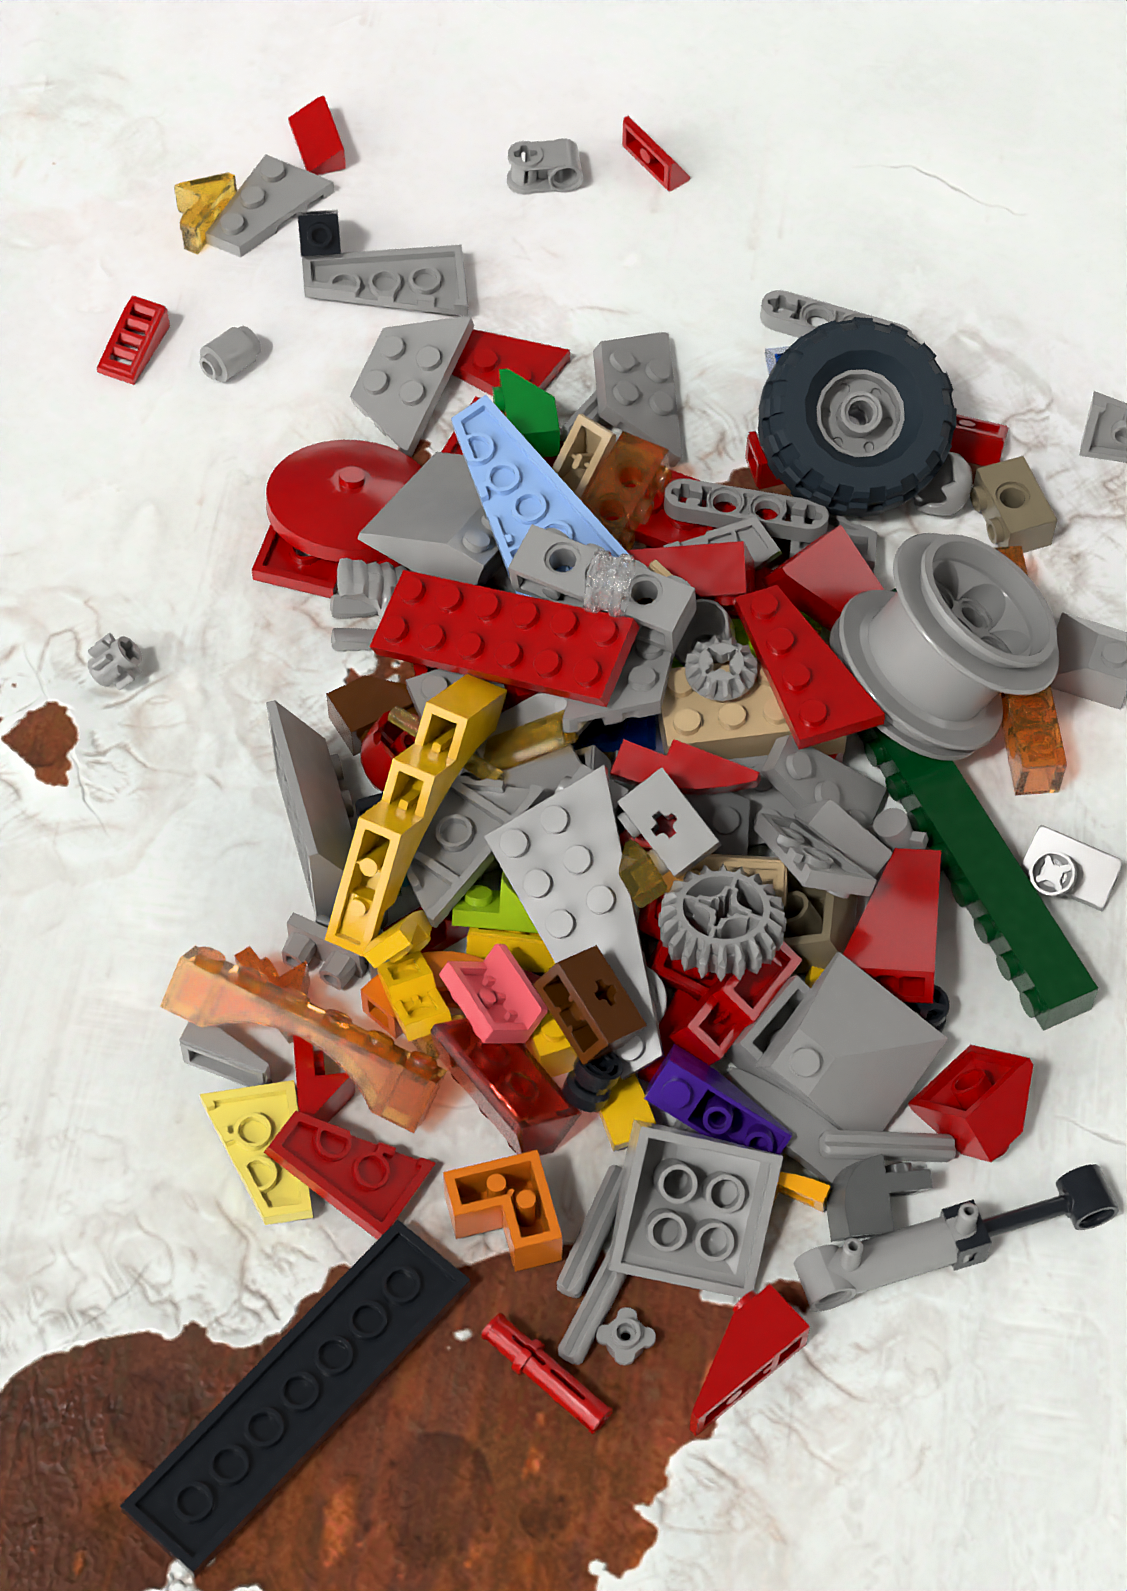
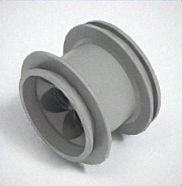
[830,533,1059,760]

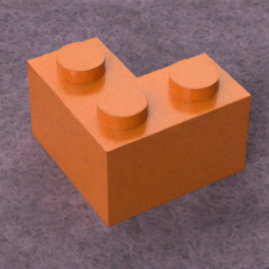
[443,1150,562,1272]

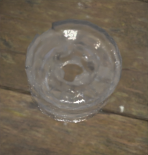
[584,549,636,619]

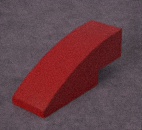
[610,739,761,795]
[669,941,802,1065]

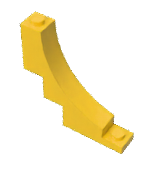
[325,674,507,957]

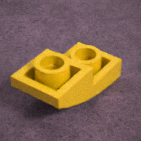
[363,910,432,969]

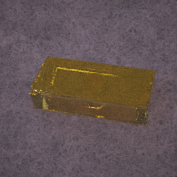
[481,710,578,773]

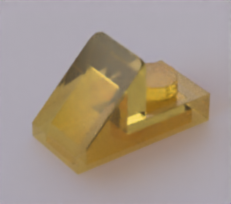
[174,172,237,255]

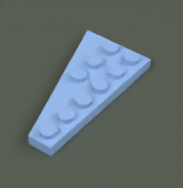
[451,395,634,597]

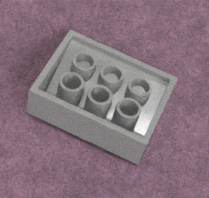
[357,452,504,587]
[266,700,356,918]

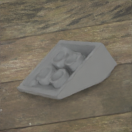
[755,952,948,1132]
[608,1119,783,1298]

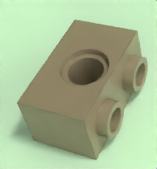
[970,456,1057,557]

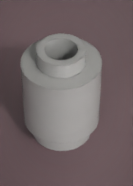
[199,326,261,382]

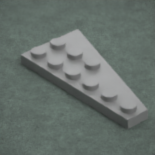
[484,765,665,1080]

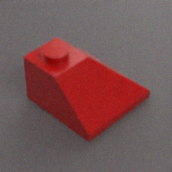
[908,1044,1034,1163]

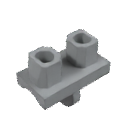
[282,912,368,990]

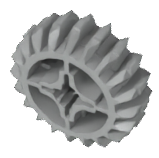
[658,863,786,982]

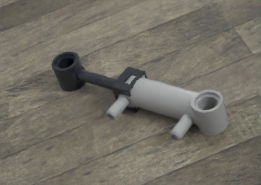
[793,1164,1119,1311]

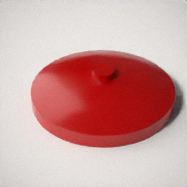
[266,440,422,563]

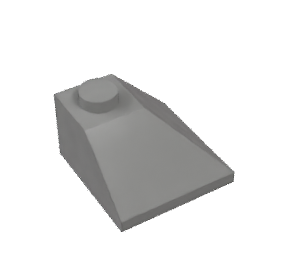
[1048,612,1127,710]

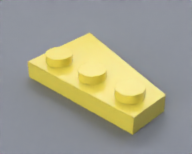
[200,1080,313,1225]

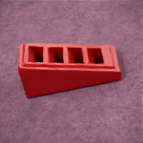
[96,296,170,385]

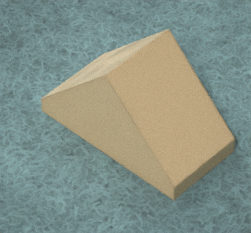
[552,414,616,503]

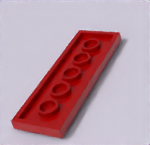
[369,570,640,707]

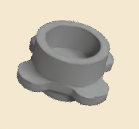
[596,1308,656,1365]

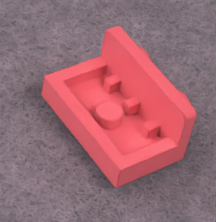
[439,944,548,1043]

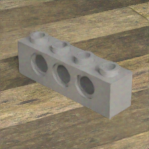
[508,524,697,653]

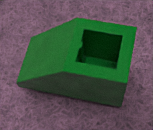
[492,368,560,458]

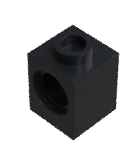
[298,209,341,257]

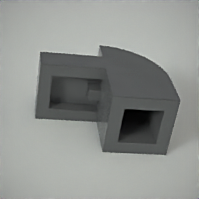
[826,1154,933,1242]

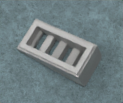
[179,1012,272,1087]

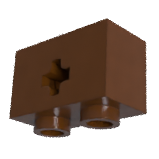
[533,945,647,1065]

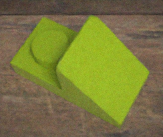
[452,871,538,933]

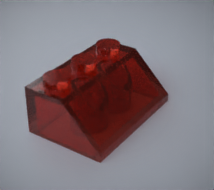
[430,1018,582,1156]

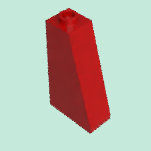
[843,848,941,1004]

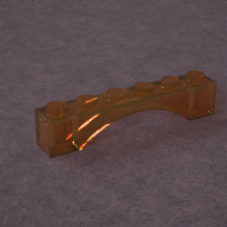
[160,945,447,1133]

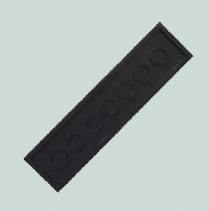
[120,1220,471,1578]

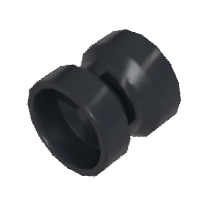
[562,1052,623,1113]

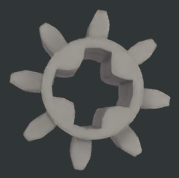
[88,633,142,690]

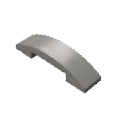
[724,1067,864,1186]

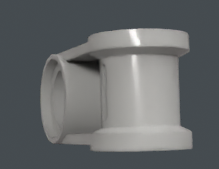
[506,138,583,194]

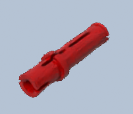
[481,1313,613,1435]

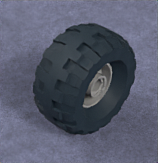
[757,317,957,518]

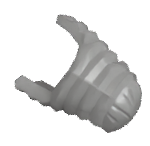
[330,558,413,651]

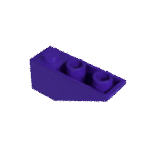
[644,1044,793,1155]

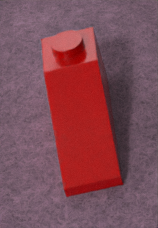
[689,1284,810,1436]

